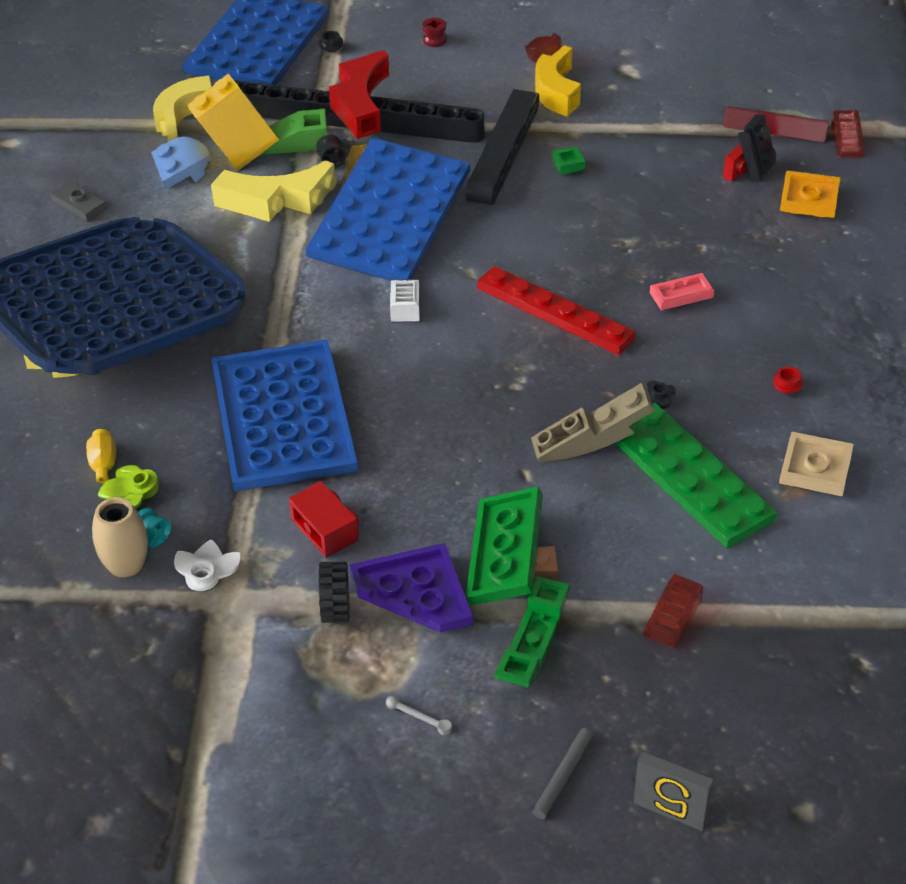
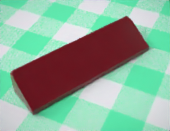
[723,106,830,142]

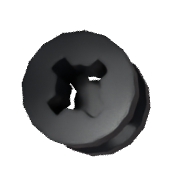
[316,135,346,168]

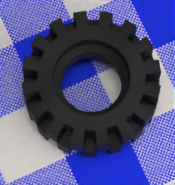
[318,561,350,623]

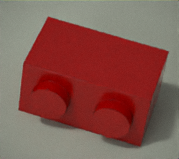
[289,481,359,558]

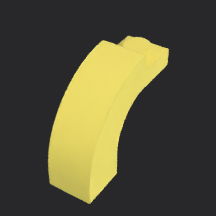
[153,76,211,142]

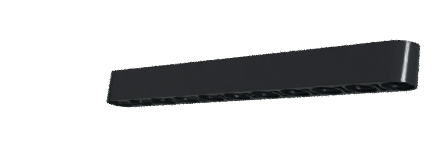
[234,80,485,143]

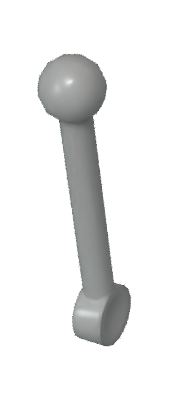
[386,696,452,735]

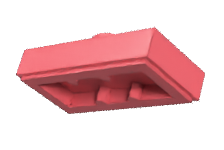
[650,273,714,310]

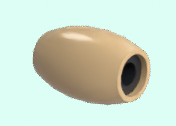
[92,497,148,577]

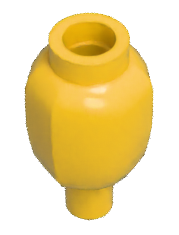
[87,429,117,483]

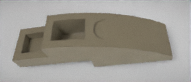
[531,383,655,462]

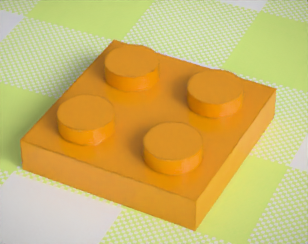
[780,171,840,218]

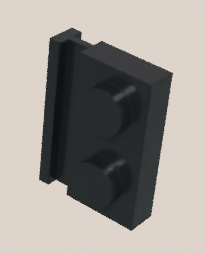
[738,114,777,180]

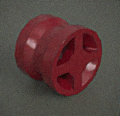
[422,18,447,47]

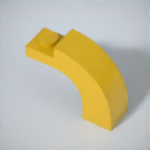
[535,45,581,117]

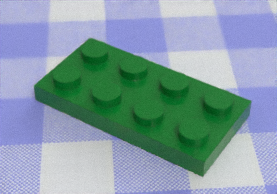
[465,486,543,606]

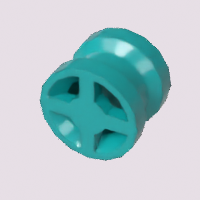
[139,507,171,548]

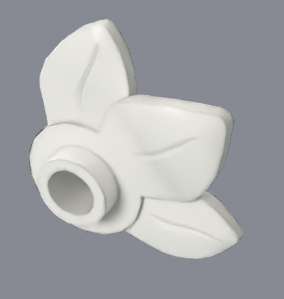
[174,540,240,591]

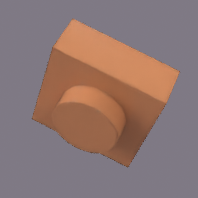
[534,546,558,580]

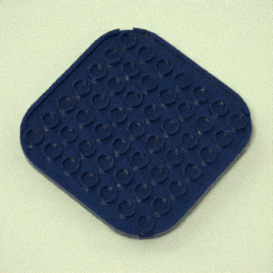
[0,217,246,375]

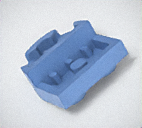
[151,137,212,188]

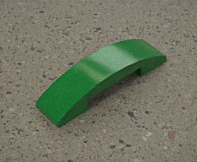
[495,576,570,687]

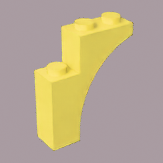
[211,161,337,222]

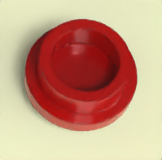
[773,367,804,394]

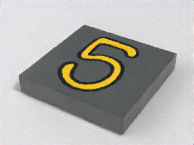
[634,751,713,832]

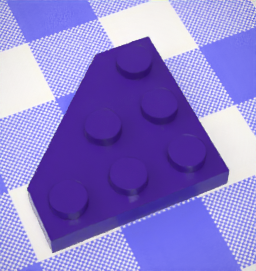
[349,543,473,632]

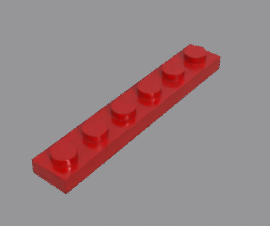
[477,266,635,355]

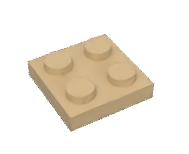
[779,432,854,496]

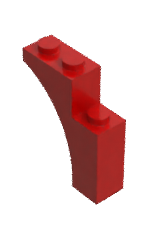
[329,50,390,139]

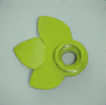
[98,465,159,509]

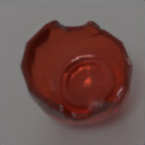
[525,33,562,63]

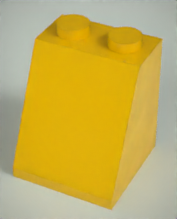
[187,74,279,171]

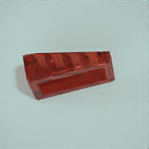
[831,110,865,157]
[643,574,703,648]

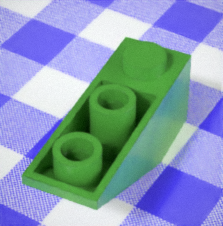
[259,109,328,156]

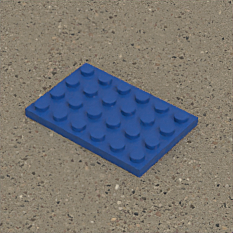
[183,0,330,85]
[306,138,470,281]
[211,340,358,492]

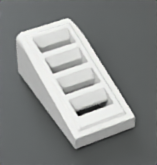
[390,280,420,322]

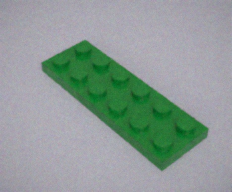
[614,403,777,549]

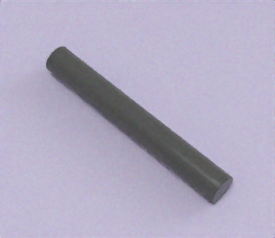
[532,728,594,819]

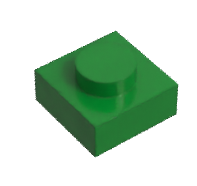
[552,146,585,175]

